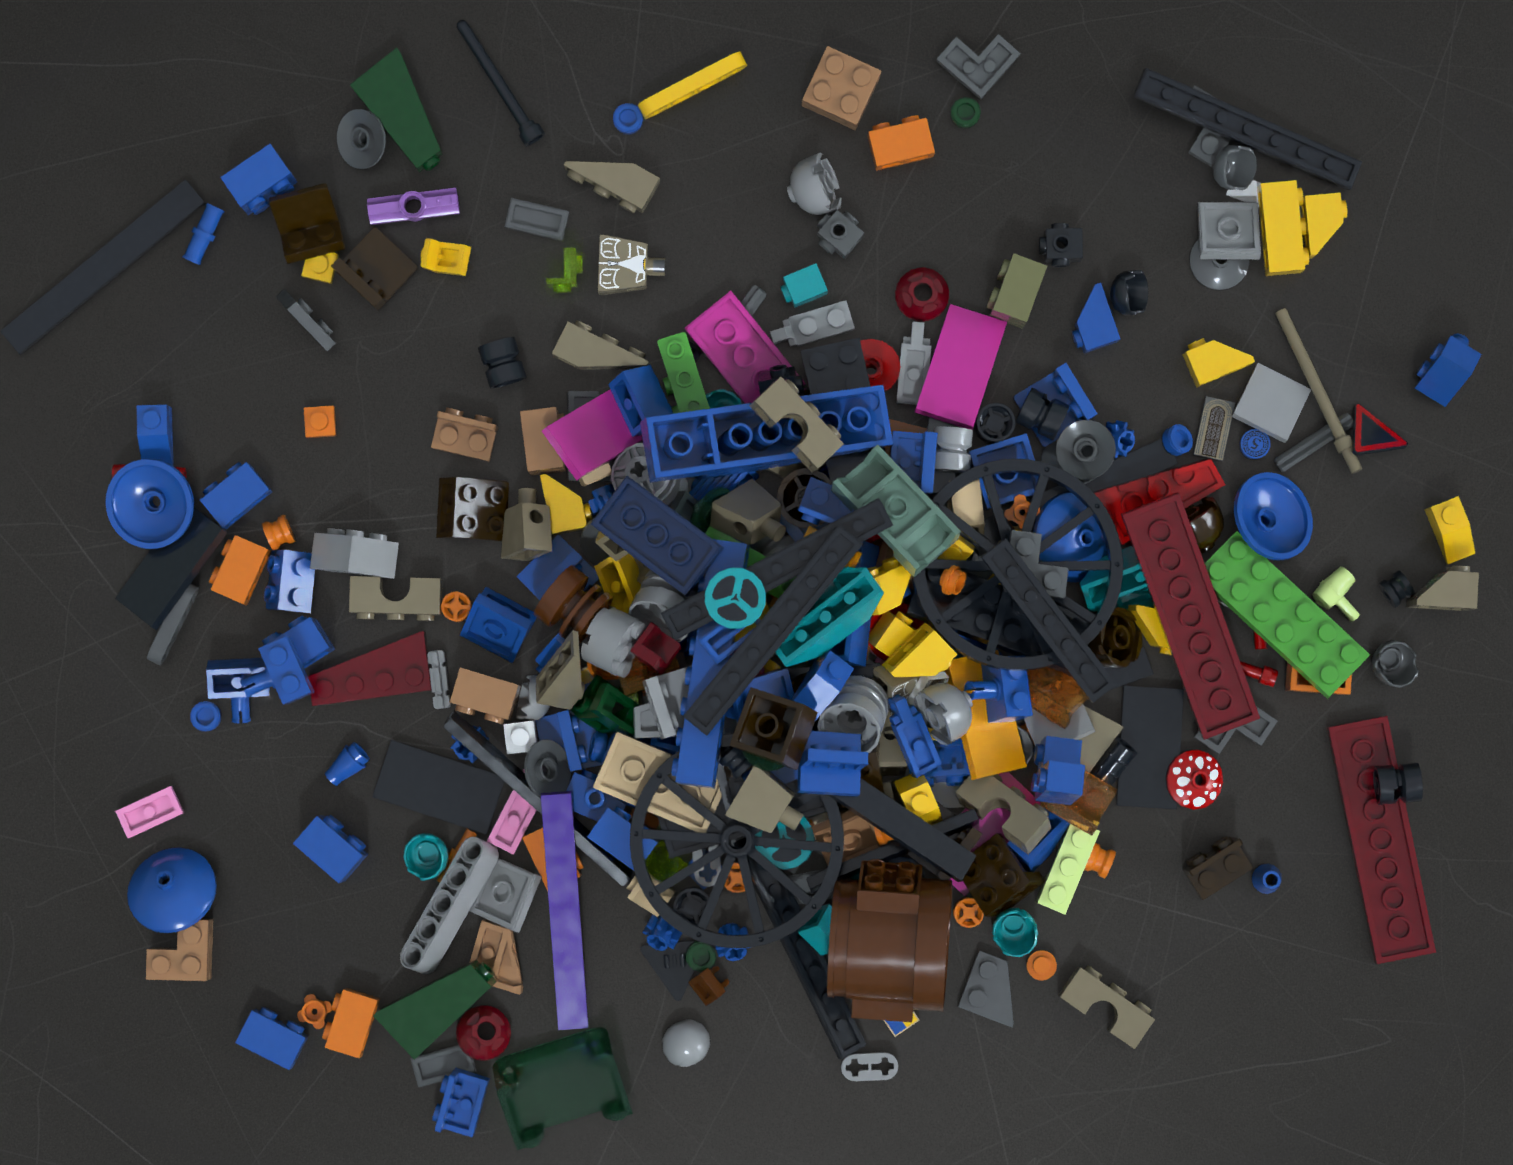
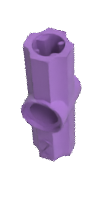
[367,188,460,225]

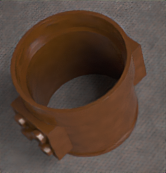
[827,859,952,1022]

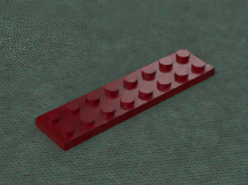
[1121,492,1260,740]
[1327,716,1436,964]

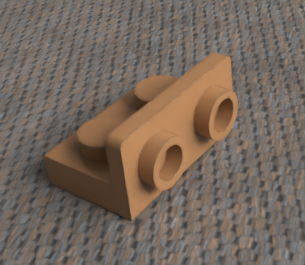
[431,408,498,462]

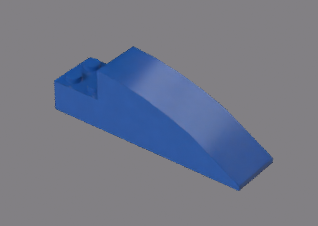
[640,385,893,483]

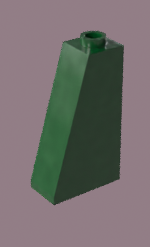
[350,48,443,173]
[373,959,497,1060]

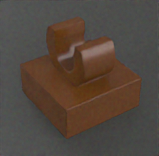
[688,966,730,1006]

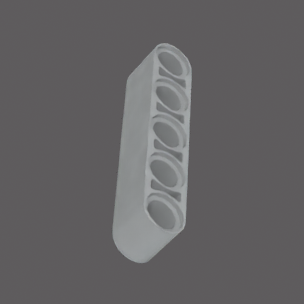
[400,837,499,975]

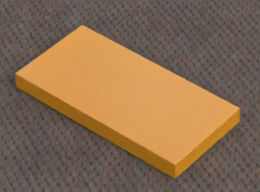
[945,650,1027,780]

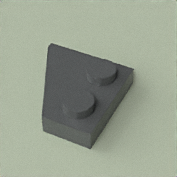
[958,950,1014,1028]

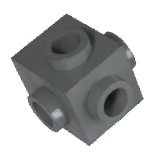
[817,210,865,259]

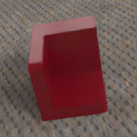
[630,622,682,675]

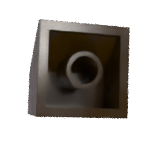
[730,687,818,770]

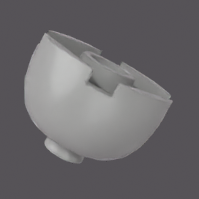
[787,152,842,215]
[915,683,973,746]

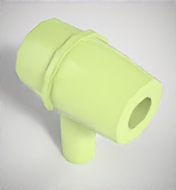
[1312,566,1360,622]

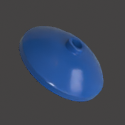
[106,459,194,549]
[1234,472,1313,560]
[1033,492,1108,582]
[127,848,217,933]

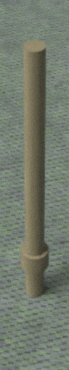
[1275,308,1363,474]

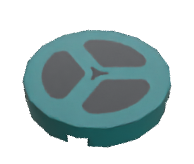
[705,567,766,629]
[755,816,815,870]

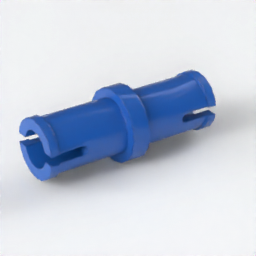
[182,203,225,265]

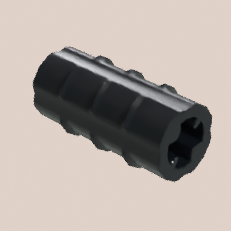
[1083,737,1138,800]

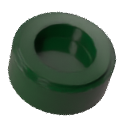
[950,97,981,129]
[685,941,716,972]

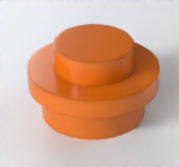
[940,565,966,595]
[1026,950,1057,981]

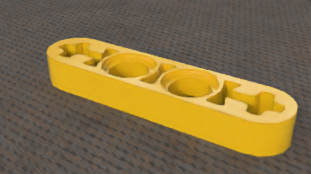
[638,51,747,119]

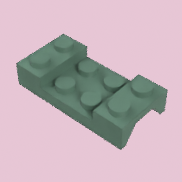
[831,445,961,577]

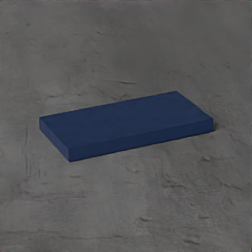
[591,476,724,597]

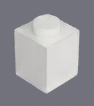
[503,721,538,754]

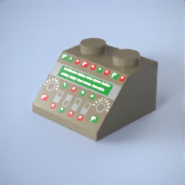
[1406,566,1479,611]

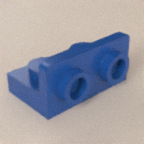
[909,739,970,787]

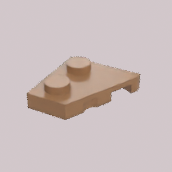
[469,919,523,995]

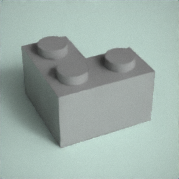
[310,528,399,579]

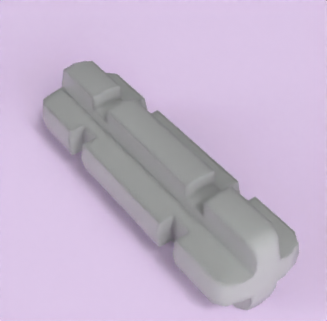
[427,650,451,709]

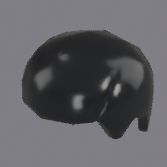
[1110,270,1148,316]

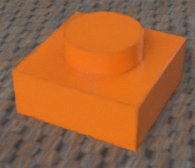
[304,405,337,438]

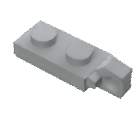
[770,300,855,347]
[896,322,931,405]

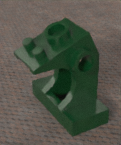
[571,675,640,739]

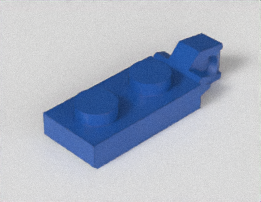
[888,694,942,779]

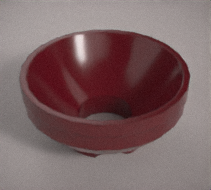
[895,267,949,322]
[456,1005,511,1061]

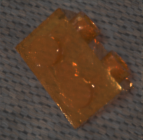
[1027,667,1088,729]

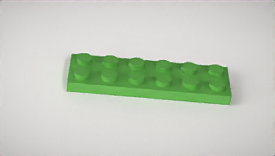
[1205,531,1370,699]

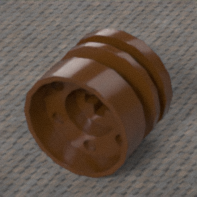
[533,565,614,644]

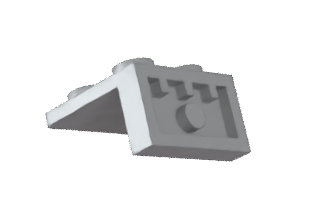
[642,665,692,740]

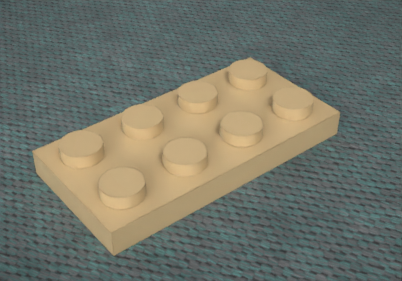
[593,731,729,833]

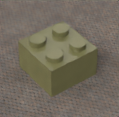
[986,253,1047,329]

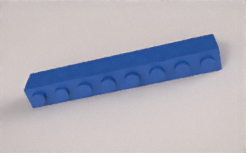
[671,539,750,789]

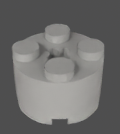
[581,606,645,678]

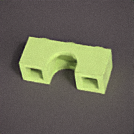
[1035,819,1100,915]

